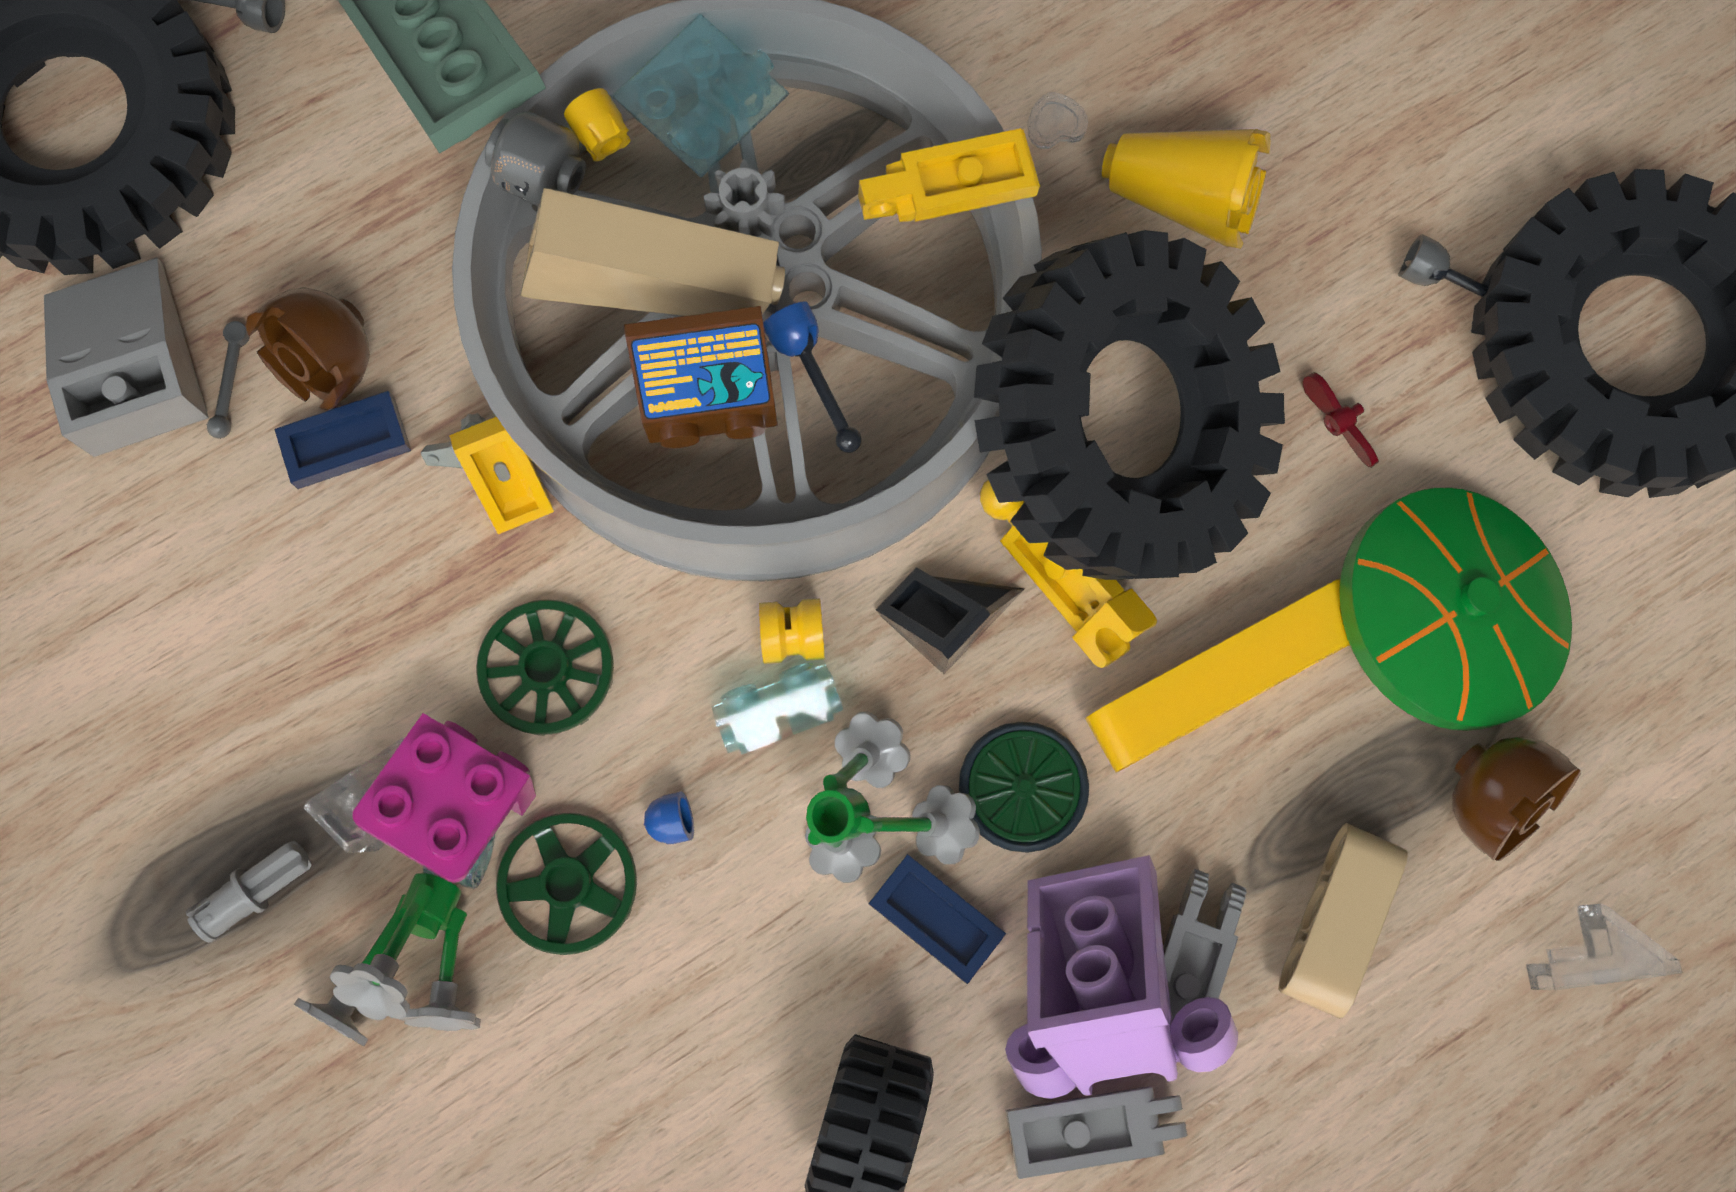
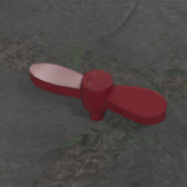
[1302,372,1379,468]

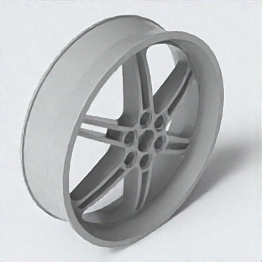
[452,0,1042,581]

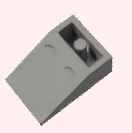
[44,258,209,457]

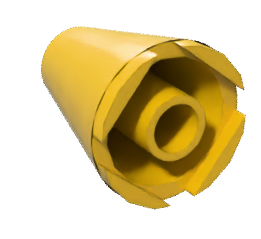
[1102,129,1271,249]

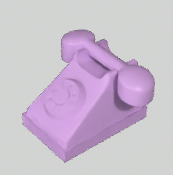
[1005,855,1238,1099]

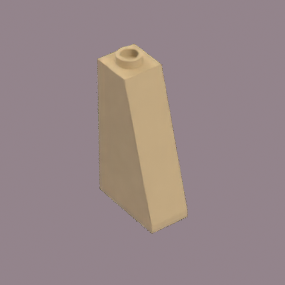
[520,188,785,316]

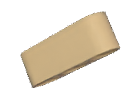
[1278,823,1408,1019]

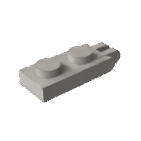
[1006,1086,1188,1179]

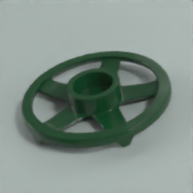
[496,813,637,955]

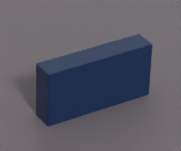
[274,391,411,489]
[868,854,1006,984]

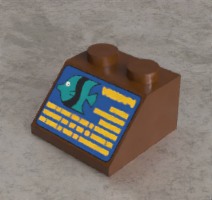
[624,306,778,448]

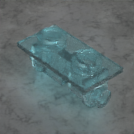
[712,663,843,755]

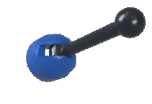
[763,301,862,453]

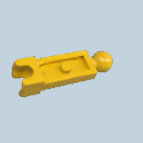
[980,480,1157,668]

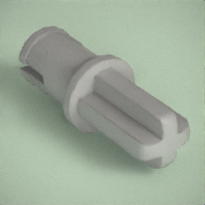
[186,841,312,943]

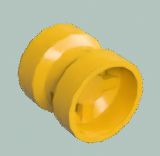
[759,598,825,664]

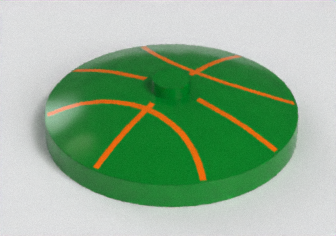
[1339,487,1572,731]

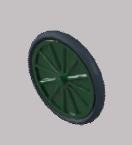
[958,722,1089,853]

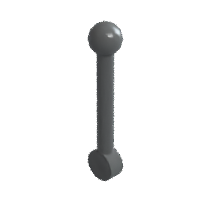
[206,321,250,439]

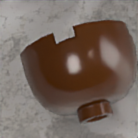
[246,287,370,410]
[1452,736,1581,861]

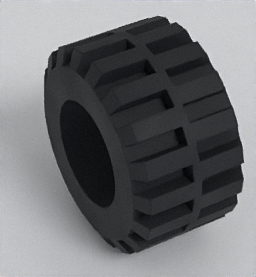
[805,1034,934,1192]

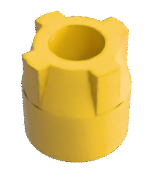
[564,88,631,161]

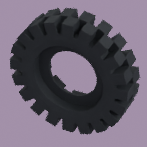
[0,0,235,275]
[1471,169,1736,498]
[974,230,1285,580]

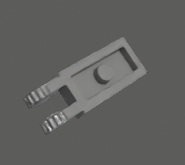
[1163,869,1247,1019]

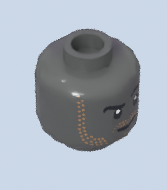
[485,112,586,206]

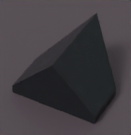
[876,567,1024,674]

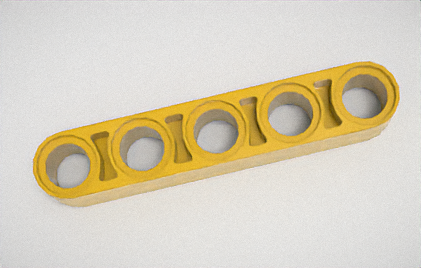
[1085,578,1350,773]

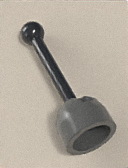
[1398,234,1489,297]

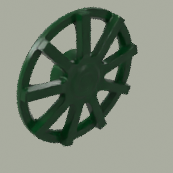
[476,600,614,736]

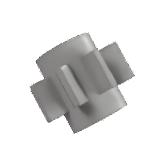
[704,160,785,238]

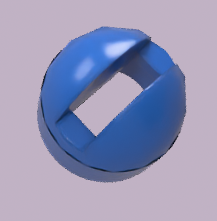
[644,791,694,844]

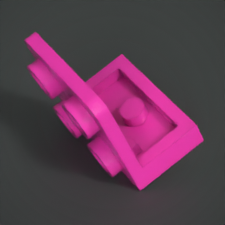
[352,713,536,883]

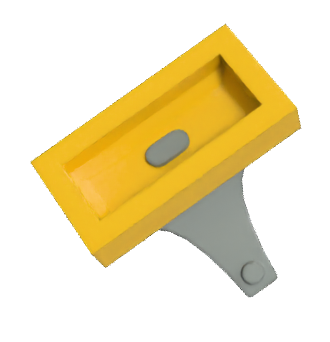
[421,413,554,534]

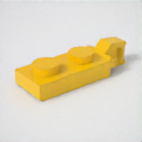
[858,128,1040,222]

